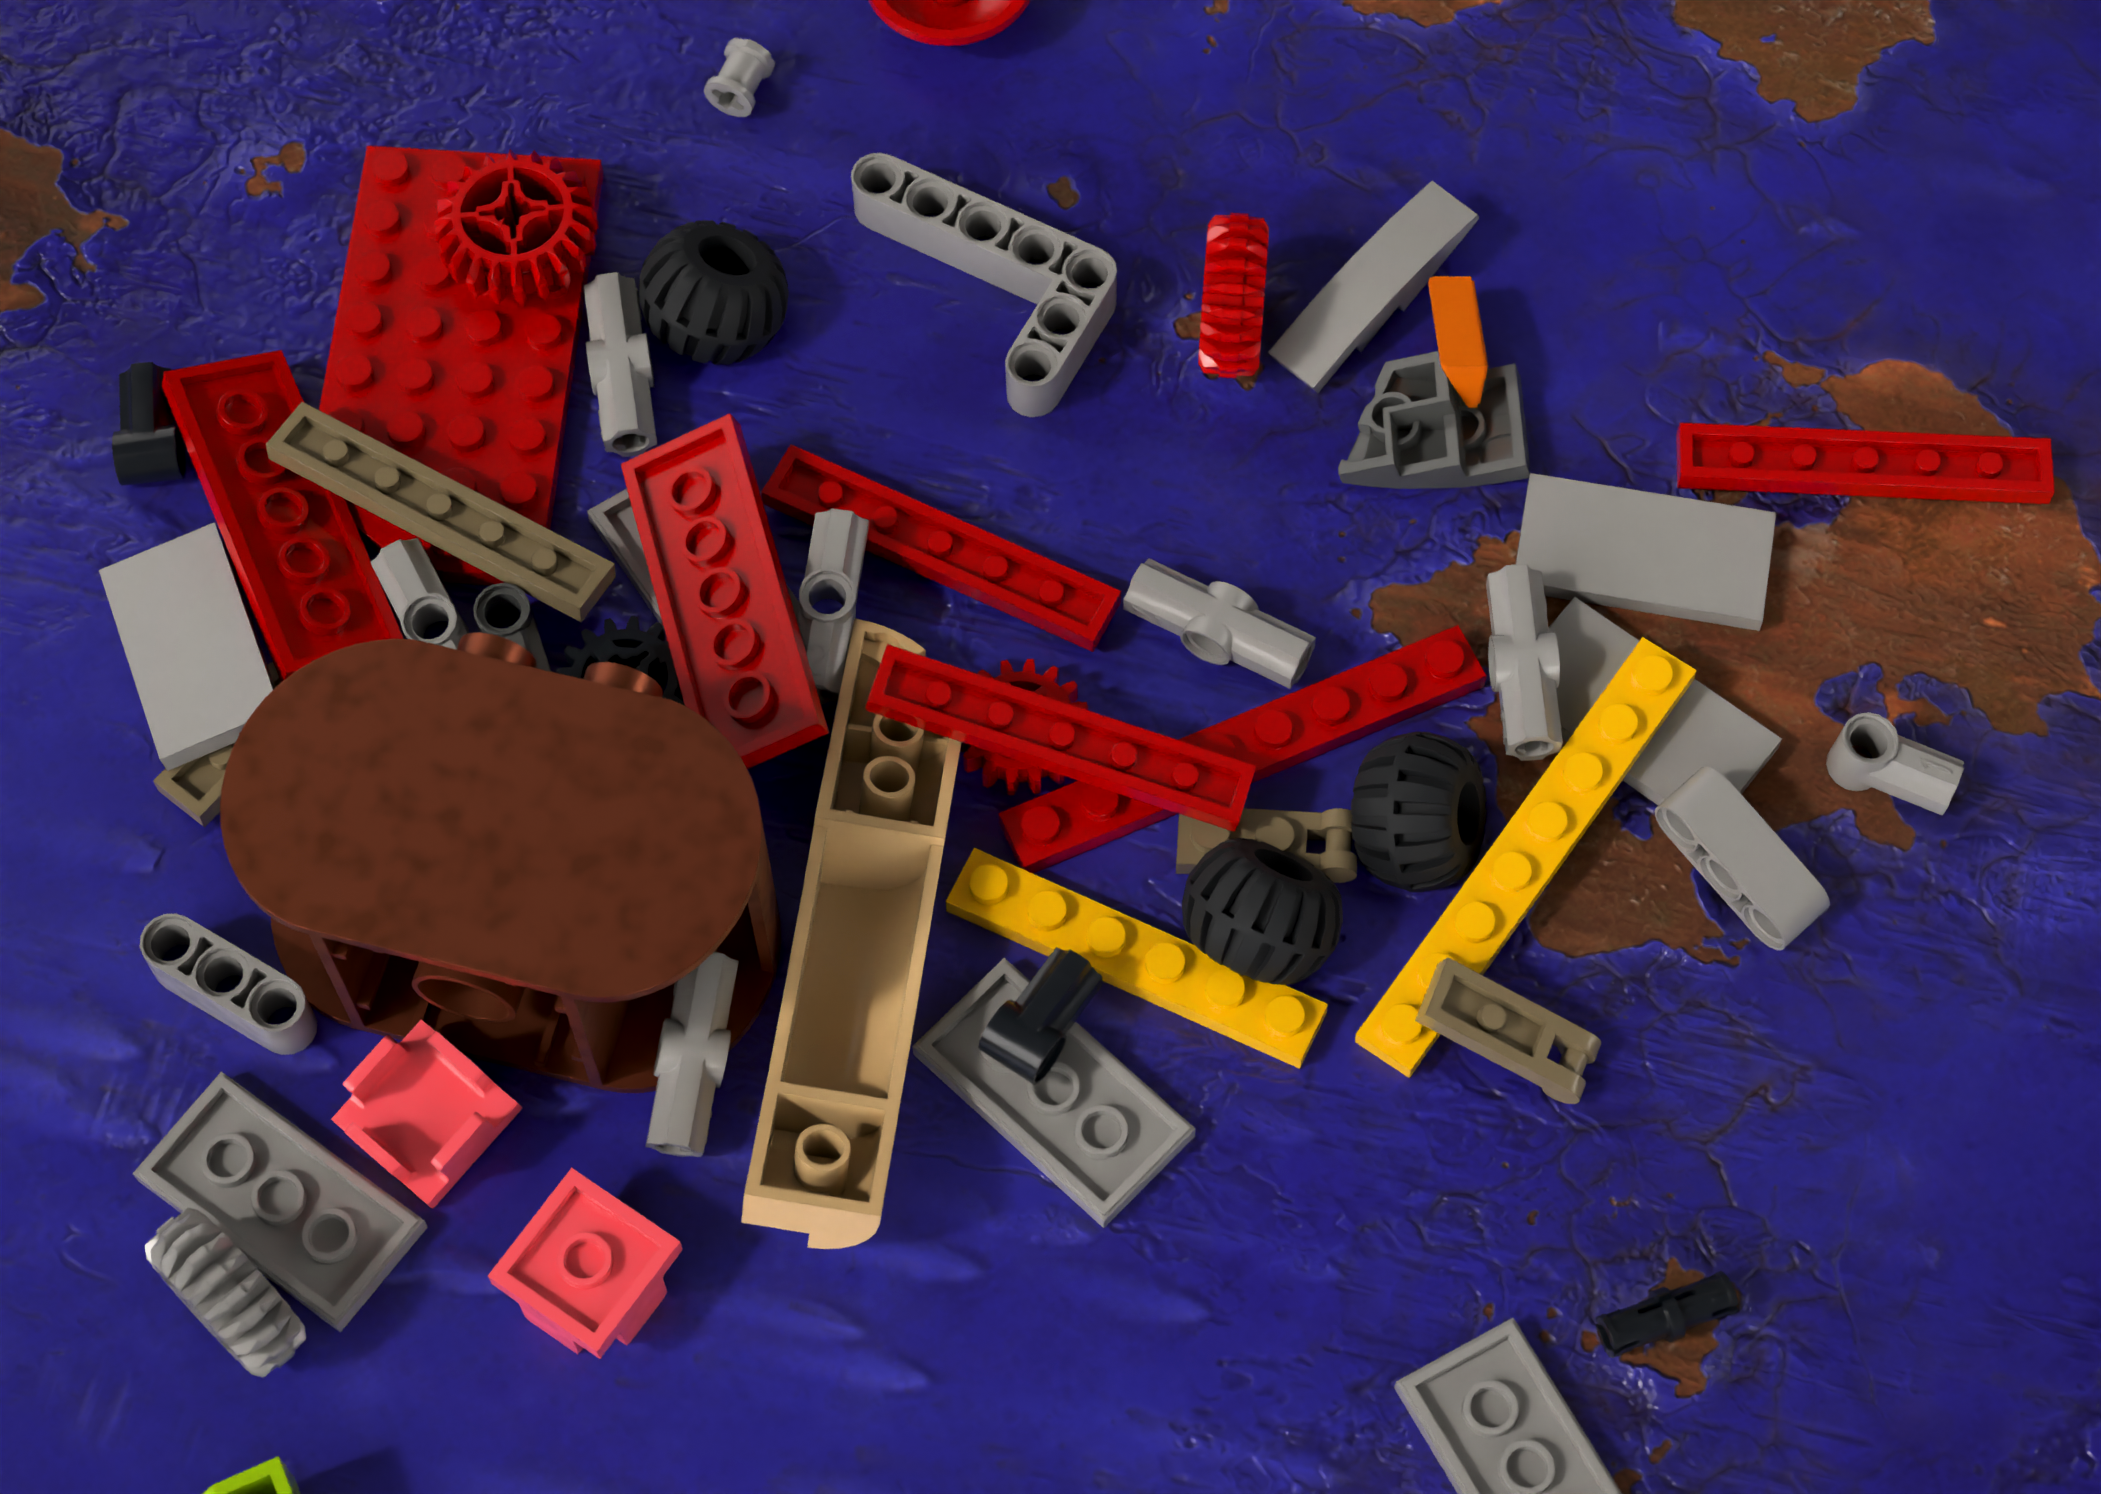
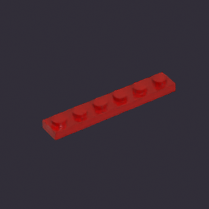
[1676,422,2055,504]
[761,444,1121,652]
[865,644,1256,832]

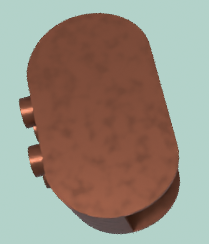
[220,632,781,1093]

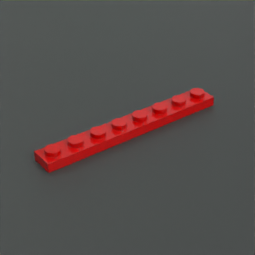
[998,625,1487,874]

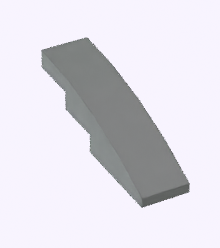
[1268,181,1479,393]

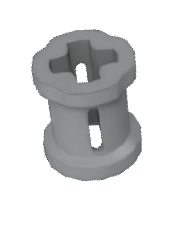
[704,38,776,117]

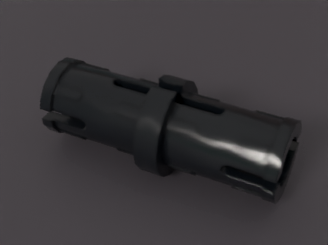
[1595,1271,1738,1358]

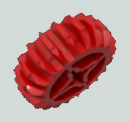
[433,149,599,307]
[1198,212,1269,379]

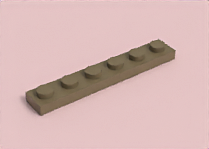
[266,402,616,622]

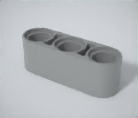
[1655,766,1830,950]
[140,913,317,1055]

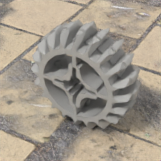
[145,1208,306,1378]

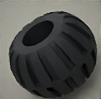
[639,220,789,365]
[1351,732,1487,893]
[1182,838,1343,985]

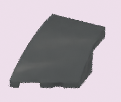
[1338,351,1531,489]

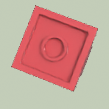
[331,1019,523,1209]
[488,1168,683,1359]

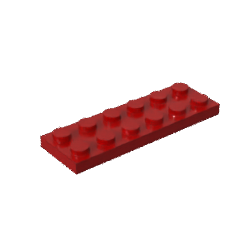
[162,350,404,682]
[621,413,829,769]

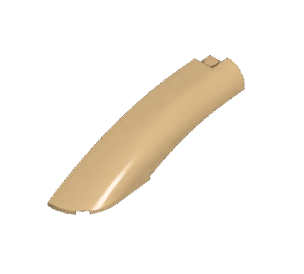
[741,618,962,1249]

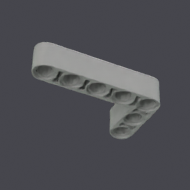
[851,153,1117,417]

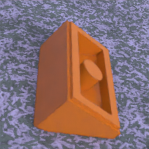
[1428,276,1488,408]

